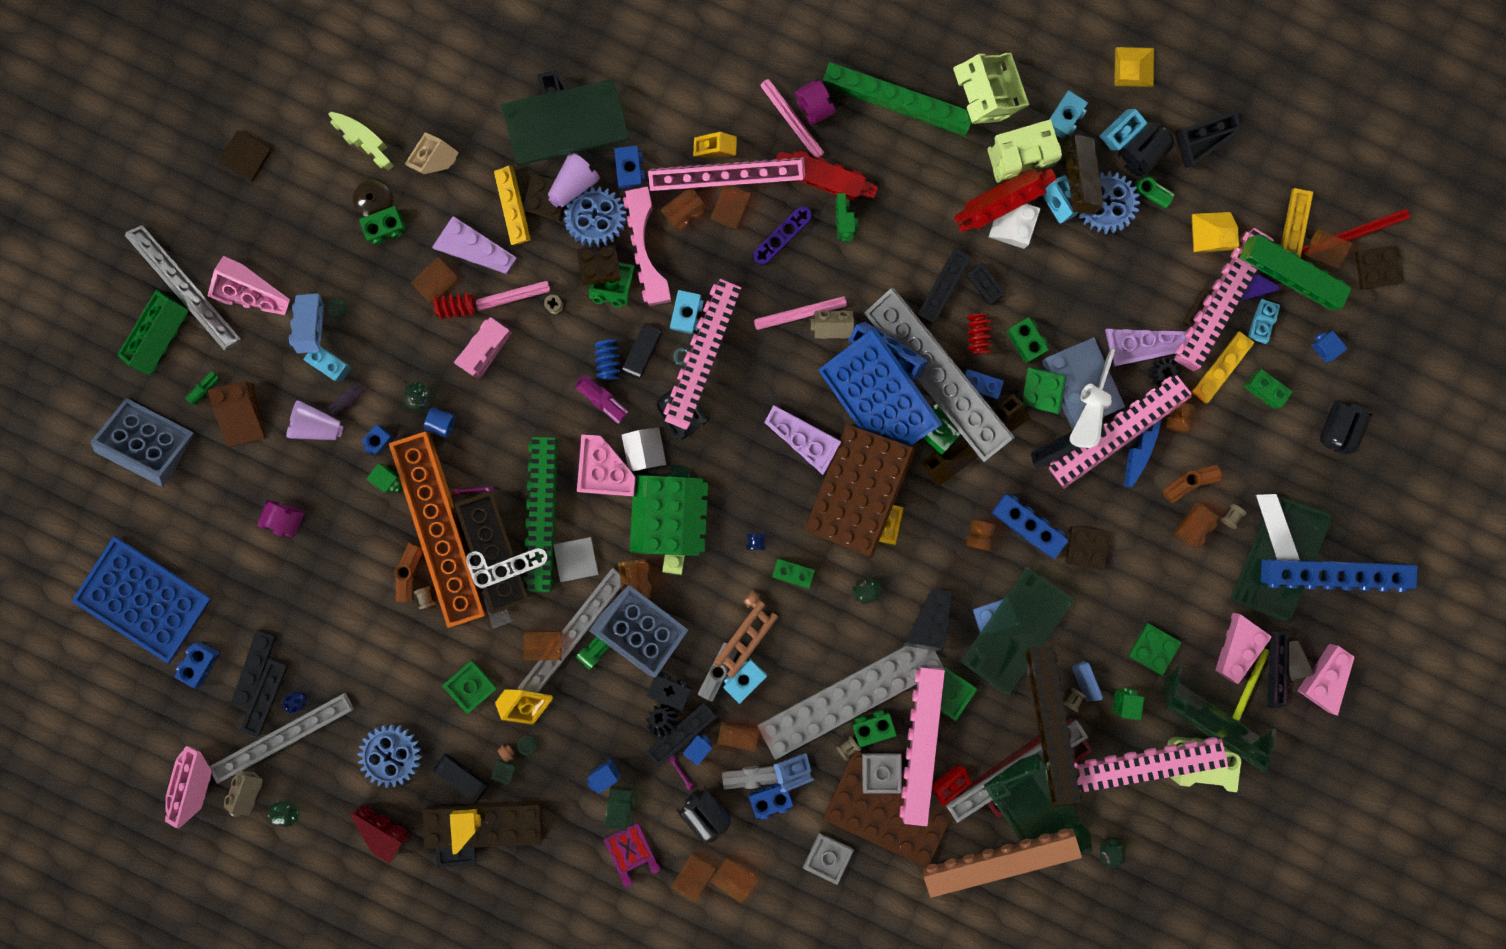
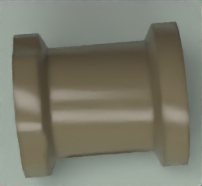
[544,295,564,314]
[1221,504,1246,529]
[413,586,436,610]
[1063,687,1087,713]
[836,736,861,761]

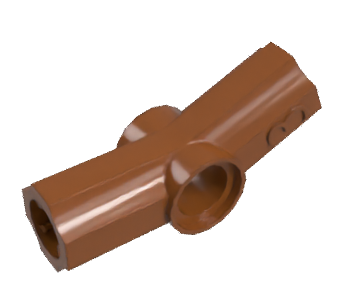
[1162,464,1222,503]
[394,542,423,602]

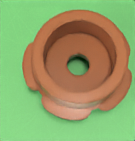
[743,590,761,608]
[497,744,515,762]

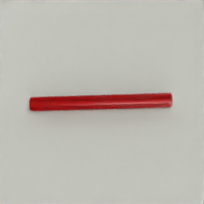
[1301,209,1410,257]

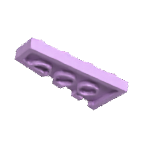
[432,216,517,274]
[1105,329,1186,367]
[764,405,841,475]

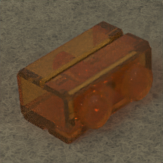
[661,188,705,231]
[1173,503,1219,548]
[618,559,652,598]
[717,722,759,751]

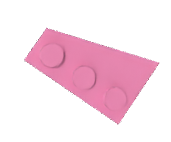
[454,317,512,379]
[1215,613,1272,684]
[1297,644,1354,716]

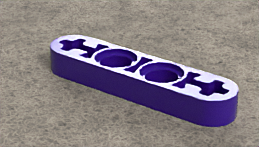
[754,207,811,265]

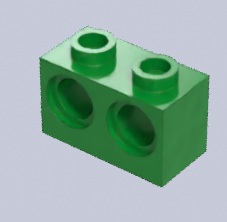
[359,206,407,245]
[1006,317,1048,364]
[1243,369,1293,409]
[366,463,403,493]
[772,558,815,589]
[1112,687,1144,721]
[852,710,896,747]

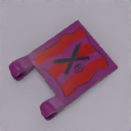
[604,823,660,888]

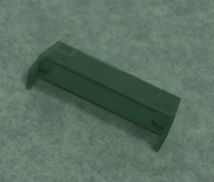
[500,79,629,166]
[1230,496,1333,624]
[961,567,1075,696]
[1162,666,1277,774]
[984,753,1092,855]

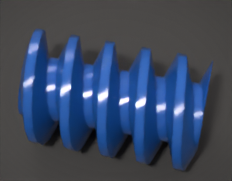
[594,339,620,380]

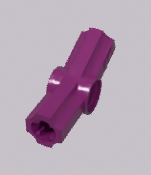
[574,375,629,424]

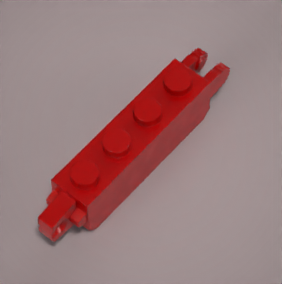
[776,151,878,202]
[954,168,1057,232]

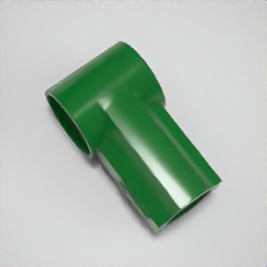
[1135,177,1175,209]
[576,637,610,670]

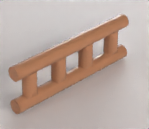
[714,601,778,679]

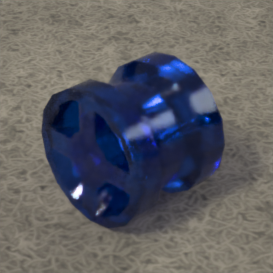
[746,534,765,550]
[282,692,306,713]

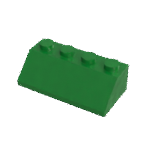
[117,290,189,376]

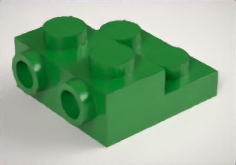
[835,193,858,242]
[589,262,635,307]

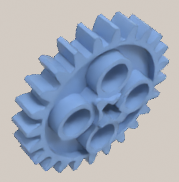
[1079,171,1140,234]
[564,187,627,248]
[357,724,422,788]

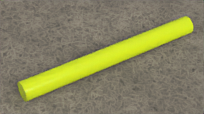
[1232,648,1270,721]

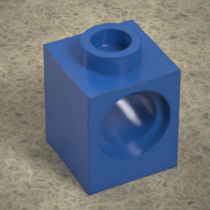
[1311,331,1347,363]
[361,424,395,455]
[683,733,713,766]

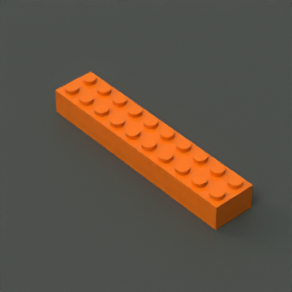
[389,431,489,628]

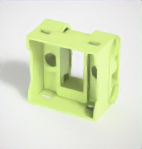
[953,53,1029,124]
[987,119,1062,183]
[1168,737,1241,792]

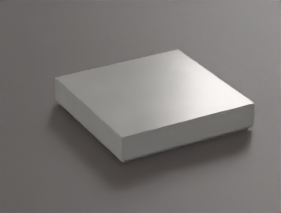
[553,537,599,582]
[862,753,902,794]
[803,832,854,885]

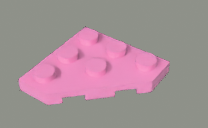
[577,435,636,496]

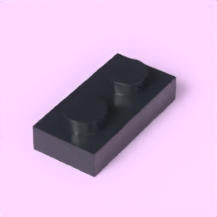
[966,263,1006,306]
[435,847,477,868]

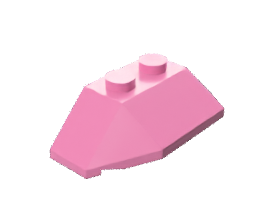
[165,746,212,828]

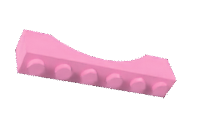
[623,187,672,306]

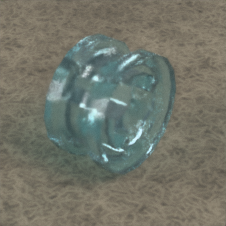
[673,348,688,366]

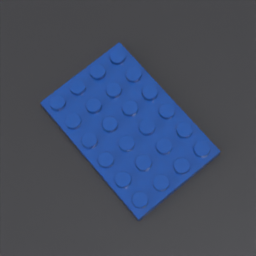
[818,328,942,446]
[71,536,212,664]

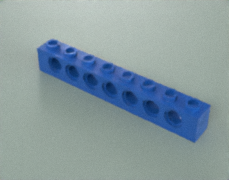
[1261,559,1418,592]

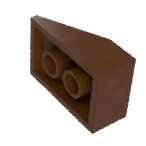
[208,381,266,447]

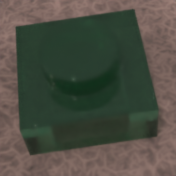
[491,759,516,785]

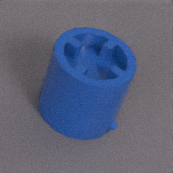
[424,407,455,438]

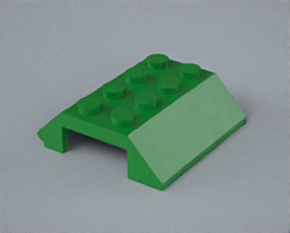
[630,476,708,556]

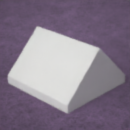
[622,427,666,472]

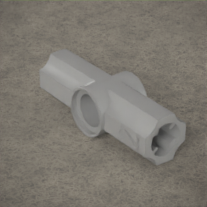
[698,642,738,702]
[722,766,778,789]

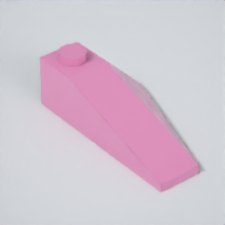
[207,256,290,315]

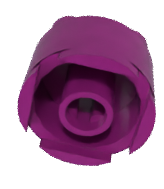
[794,79,835,126]
[257,499,304,538]

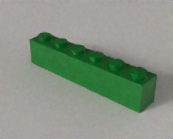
[1239,234,1351,310]

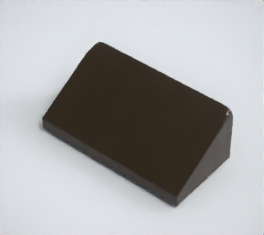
[1287,638,1313,681]

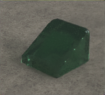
[668,464,690,478]

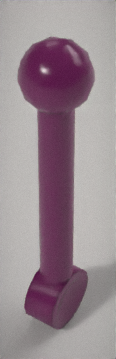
[453,487,493,496]
[668,755,693,790]

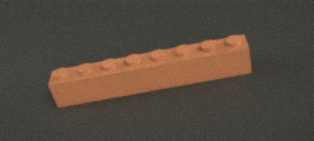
[923,828,1082,898]

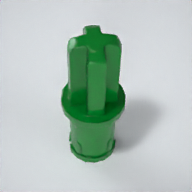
[185,371,220,406]

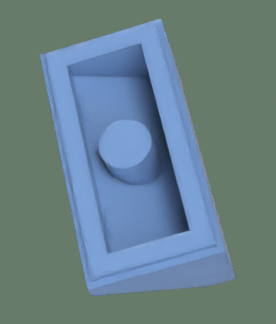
[1072,661,1103,702]

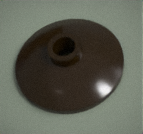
[353,180,391,217]

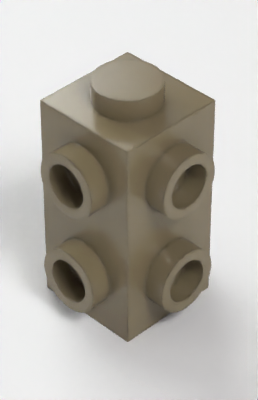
[811,310,854,339]
[224,770,263,817]

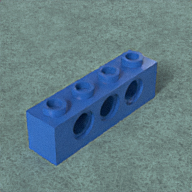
[848,322,928,381]
[990,494,1068,559]

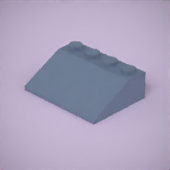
[1041,337,1125,430]
[90,398,194,487]
[589,585,688,678]

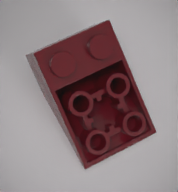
[350,805,410,863]

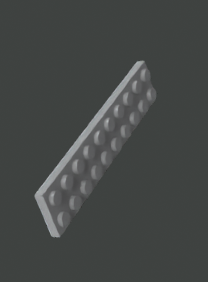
[864,288,1015,462]
[757,646,944,760]

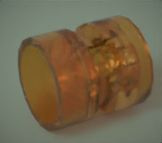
[1165,403,1196,433]
[965,519,996,551]

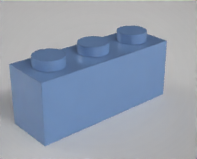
[289,293,324,353]

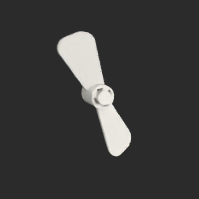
[1070,348,1115,448]

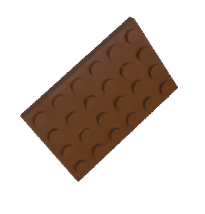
[804,424,915,558]
[823,751,959,867]

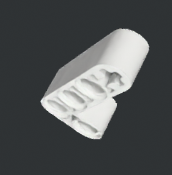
[466,548,547,588]

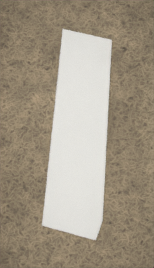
[1256,494,1300,560]

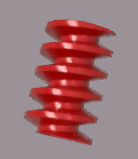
[434,292,476,319]
[967,314,992,355]

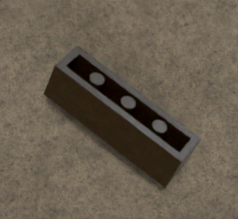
[1064,134,1104,215]

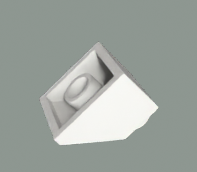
[989,204,1040,249]

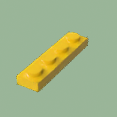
[494,166,531,246]
[1281,188,1313,258]
[1191,331,1254,403]

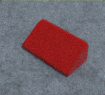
[931,765,972,806]

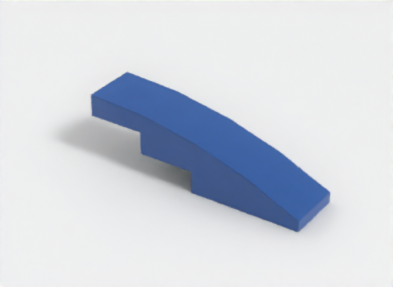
[1124,420,1161,487]

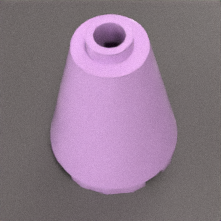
[548,153,600,207]
[287,401,344,440]

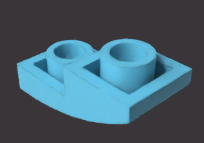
[1248,299,1280,344]

